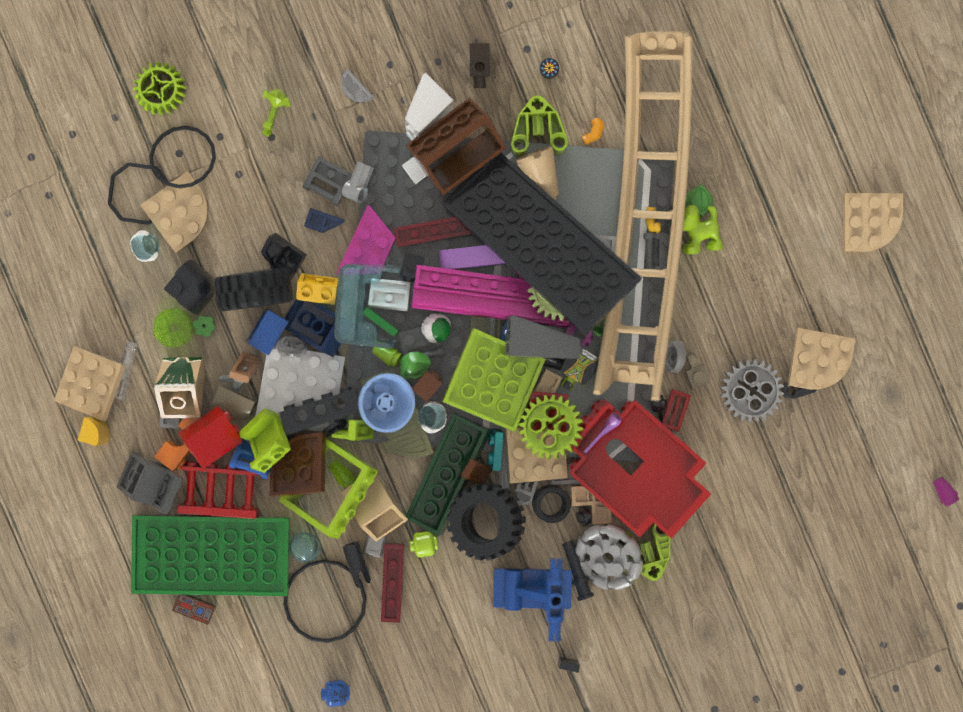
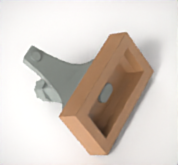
[219,352,261,392]

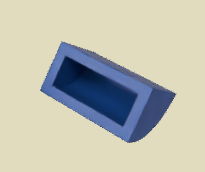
[246,308,288,355]

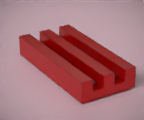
[661,389,691,432]

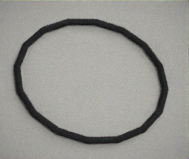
[283,560,367,643]

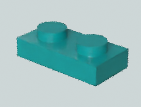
[487,428,504,471]

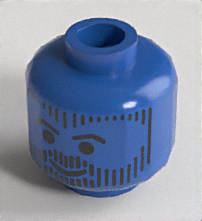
[321,680,350,707]

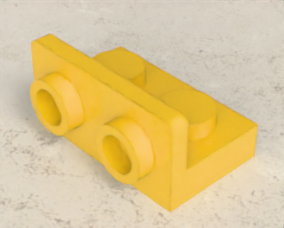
[296,273,340,305]

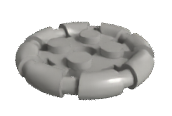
[575,524,643,590]

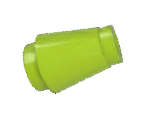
[372,343,403,368]

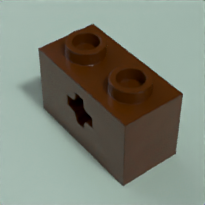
[412,370,443,402]

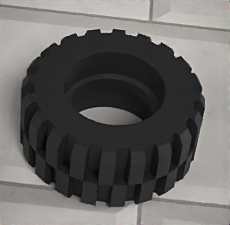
[214,268,293,312]
[447,483,526,561]

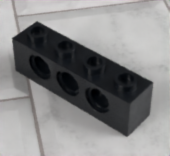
[279,386,360,435]

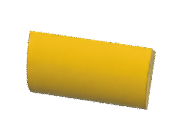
[78,416,109,446]

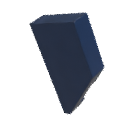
[304,208,345,233]

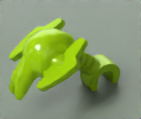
[262,89,291,137]

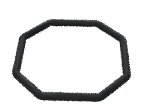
[108,163,169,225]

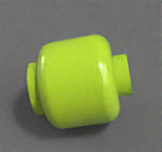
[409,531,438,558]

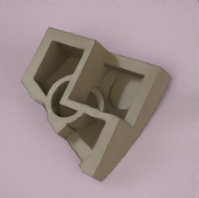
[208,385,257,420]

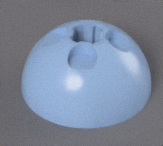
[358,373,415,433]

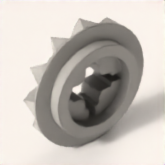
[276,336,308,358]

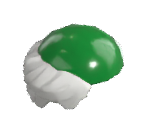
[421,313,451,343]

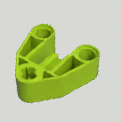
[511,96,568,157]
[618,523,671,581]

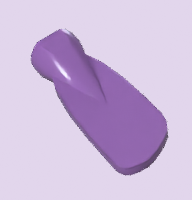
[584,412,622,453]

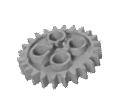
[720,359,784,422]

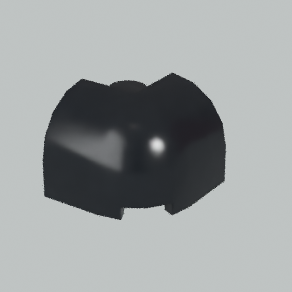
[164,260,214,315]

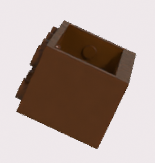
[406,97,506,195]

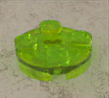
[153,308,194,347]

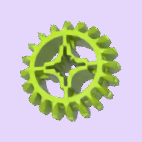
[132,62,187,116]

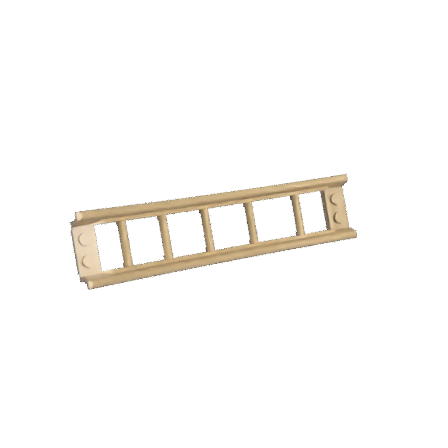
[593,31,692,401]

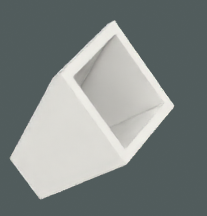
[405,73,453,140]

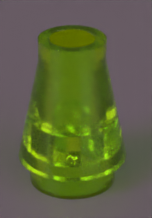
[328,460,356,489]

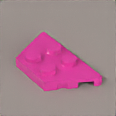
[336,205,396,275]

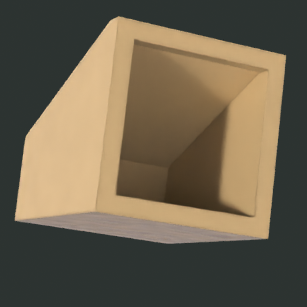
[341,474,408,542]

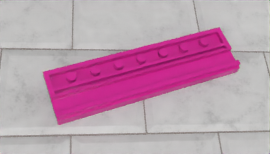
[412,265,570,328]

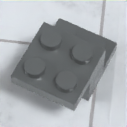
[117,451,183,514]

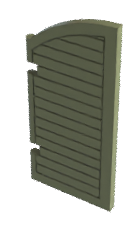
[360,366,434,457]

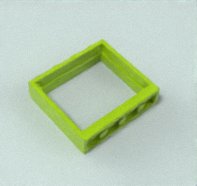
[279,436,378,539]

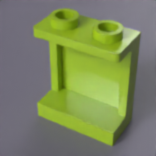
[239,408,291,473]

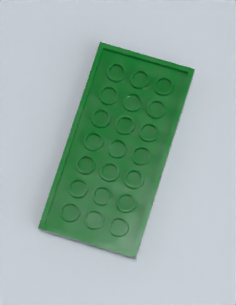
[131,515,290,596]

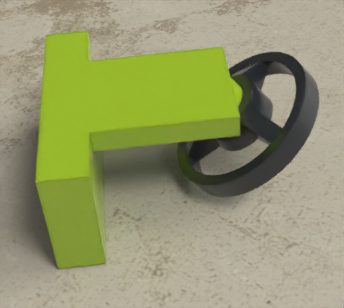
[322,419,374,441]

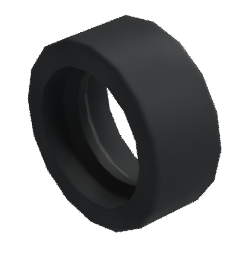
[532,484,571,523]

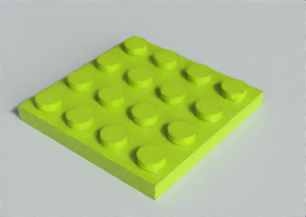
[442,328,545,432]

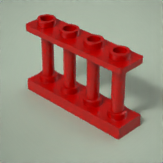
[177,461,259,519]

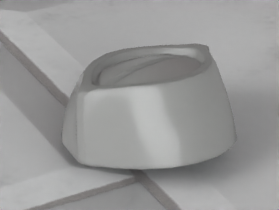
[665,341,686,373]

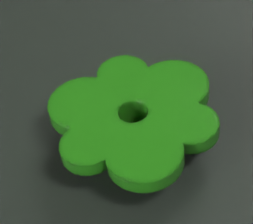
[192,315,215,337]

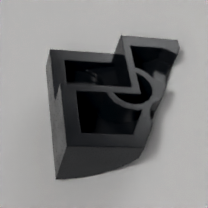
[261,233,307,280]

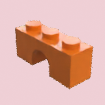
[154,415,202,471]

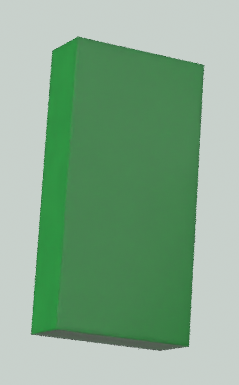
[363,307,400,337]

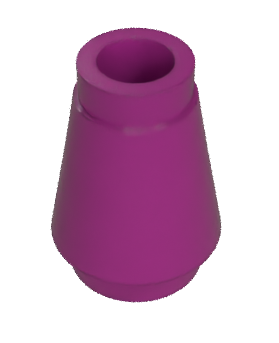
[933,476,959,507]

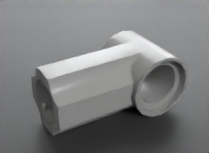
[342,161,374,203]

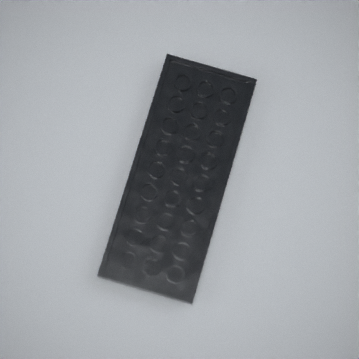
[442,153,642,336]

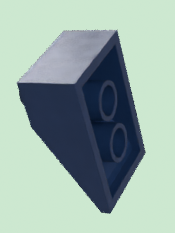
[285,299,353,357]

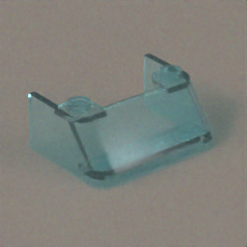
[334,264,402,349]

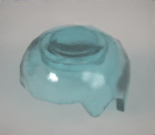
[290,532,321,562]

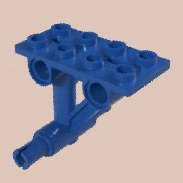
[493,558,572,642]

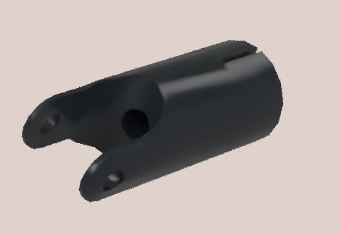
[342,541,371,588]

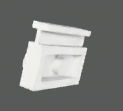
[368,278,411,311]

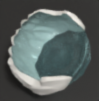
[130,230,160,262]
[418,401,447,433]

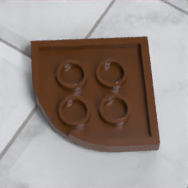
[269,432,326,497]

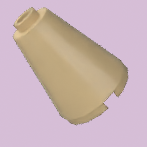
[516,146,559,200]

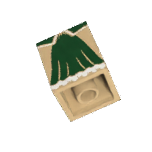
[154,357,205,418]

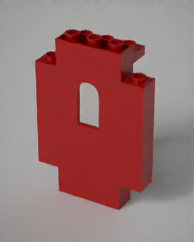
[569,398,711,539]

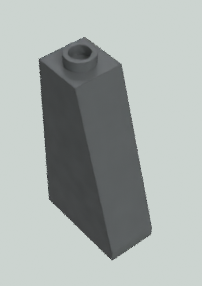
[505,316,583,359]

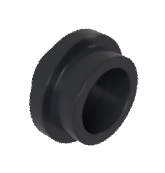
[652,395,667,414]
[576,507,592,526]

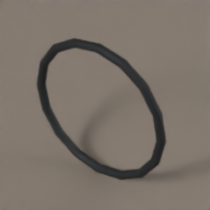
[149,126,216,189]

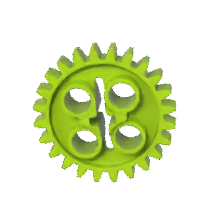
[519,395,584,460]

